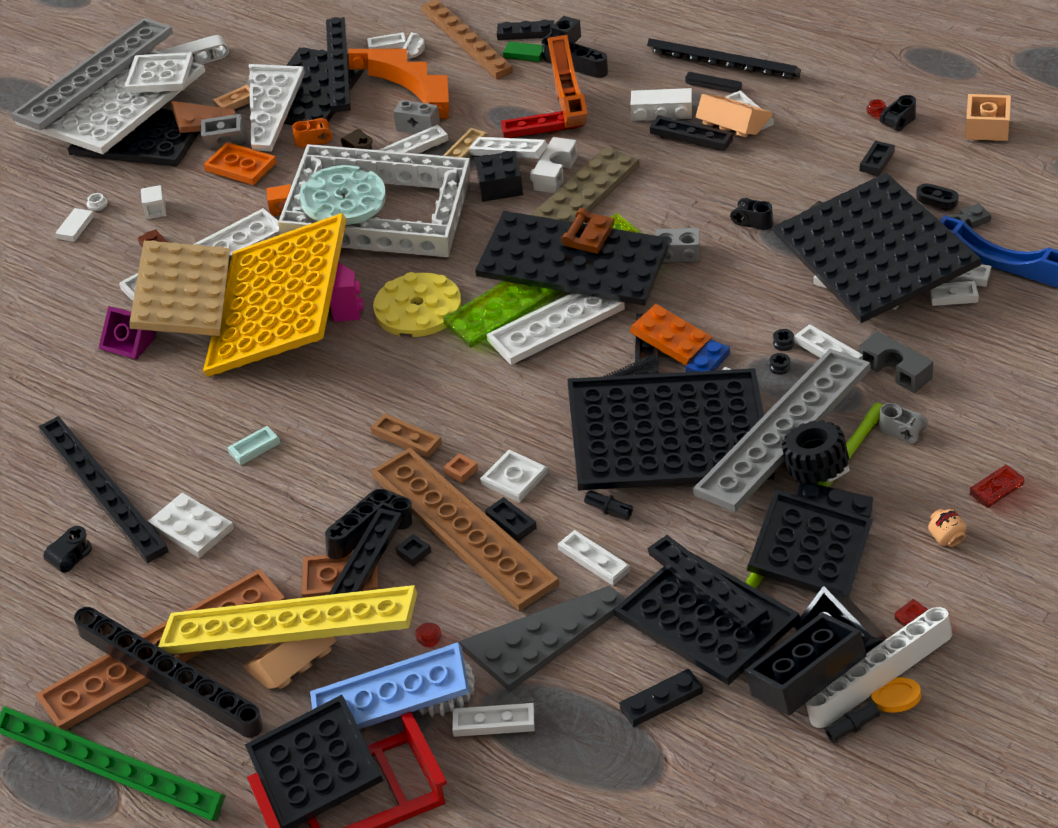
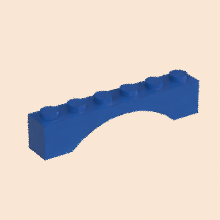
[940,215,1058,288]

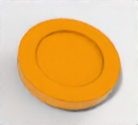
[871,677,922,713]

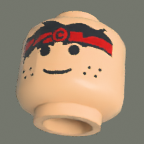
[928,509,967,547]

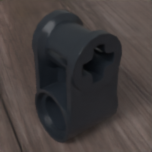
[880,95,916,131]
[730,198,774,230]
[43,526,92,573]

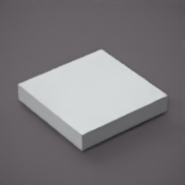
[480,450,548,503]

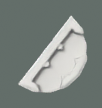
[403,32,425,59]

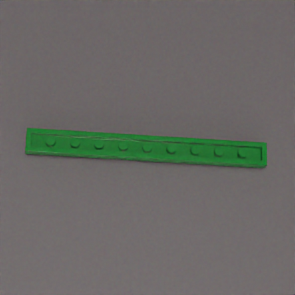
[0,706,226,821]

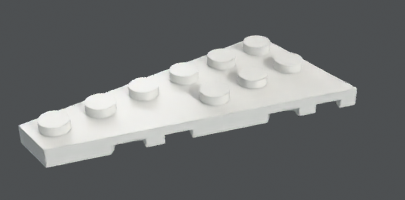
[249,64,305,152]

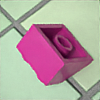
[330,262,364,322]

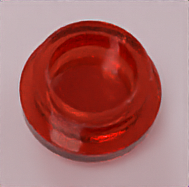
[866,99,887,118]
[415,623,441,647]

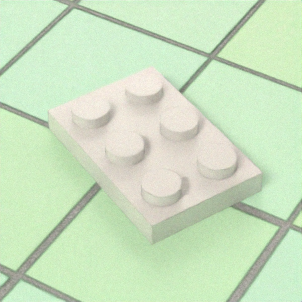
[148,493,234,559]

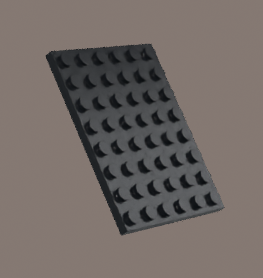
[773,172,981,324]
[567,368,775,491]

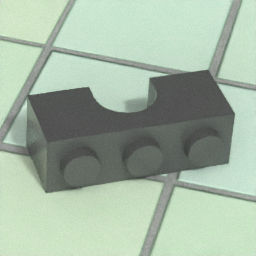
[859,331,933,394]

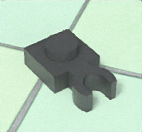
[950,203,991,228]

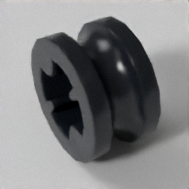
[773,329,794,351]
[769,353,790,375]

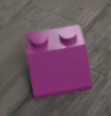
[98,306,156,359]

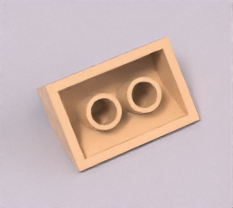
[696,94,773,137]
[243,637,337,689]

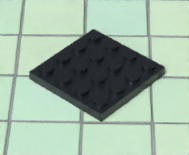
[747,489,873,597]
[245,695,384,828]

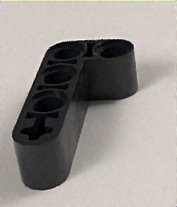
[541,32,608,78]
[325,489,412,559]

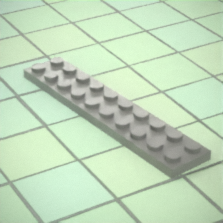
[11,18,173,131]
[693,349,871,512]

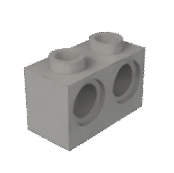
[655,228,700,263]

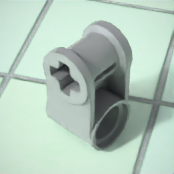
[879,403,928,444]

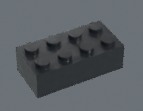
[745,612,867,716]

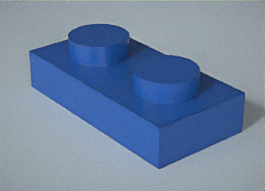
[686,340,730,372]

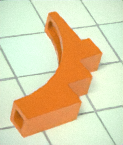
[548,35,587,128]

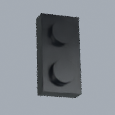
[859,141,895,176]
[485,497,537,542]

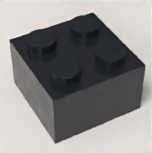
[475,151,523,202]

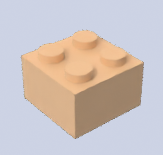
[965,94,1011,141]

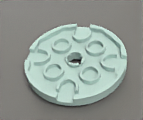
[300,165,386,225]

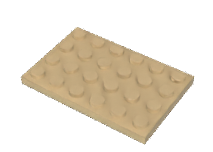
[130,241,230,336]

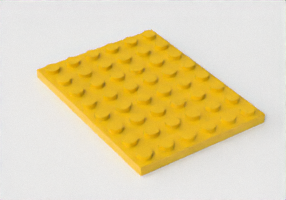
[203,213,347,377]

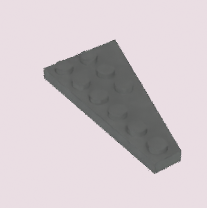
[459,585,626,692]

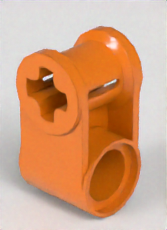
[292,118,332,148]

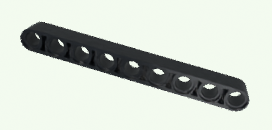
[74,607,263,738]

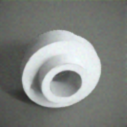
[87,193,108,211]

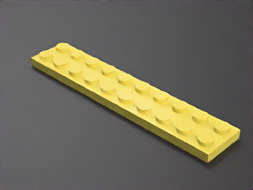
[158,585,417,654]

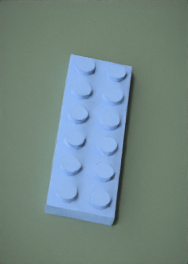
[310,642,470,729]

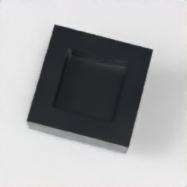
[395,534,431,566]

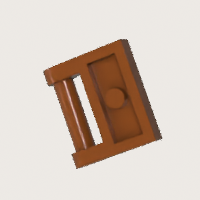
[561,208,615,254]

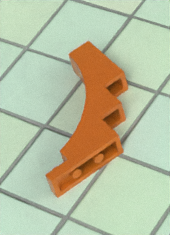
[348,49,449,119]

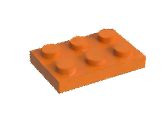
[203,142,277,185]
[630,304,712,366]

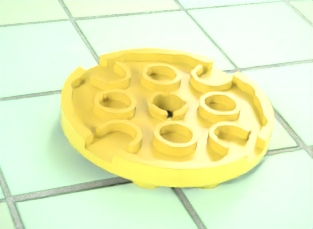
[373,272,462,337]

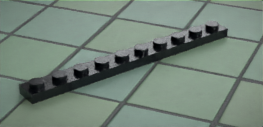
[38,416,169,564]

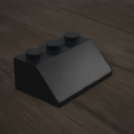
[794,586,887,653]

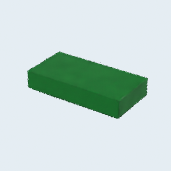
[503,41,543,62]

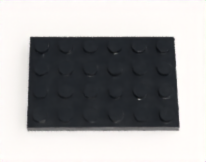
[284,47,365,128]
[68,108,200,166]
[614,552,801,686]

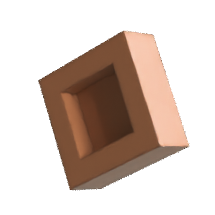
[443,453,478,484]

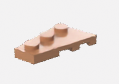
[171,101,236,133]

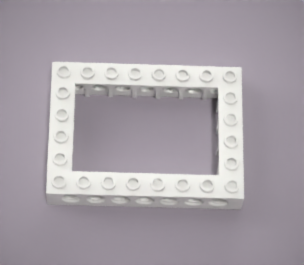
[278,144,470,257]

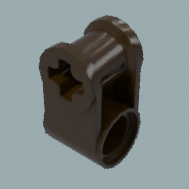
[341,129,373,150]

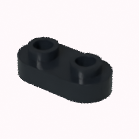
[916,183,959,210]

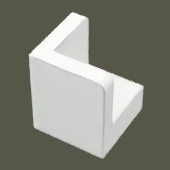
[141,185,167,220]

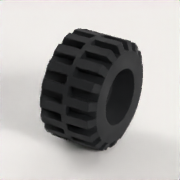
[782,420,849,483]

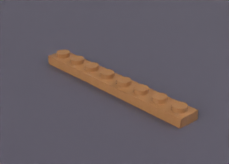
[421,0,513,79]

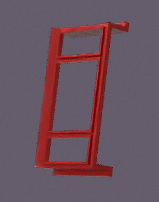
[247,711,447,828]

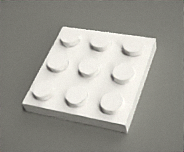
[124,52,193,94]

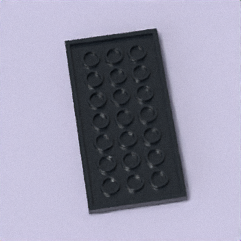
[475,211,670,306]

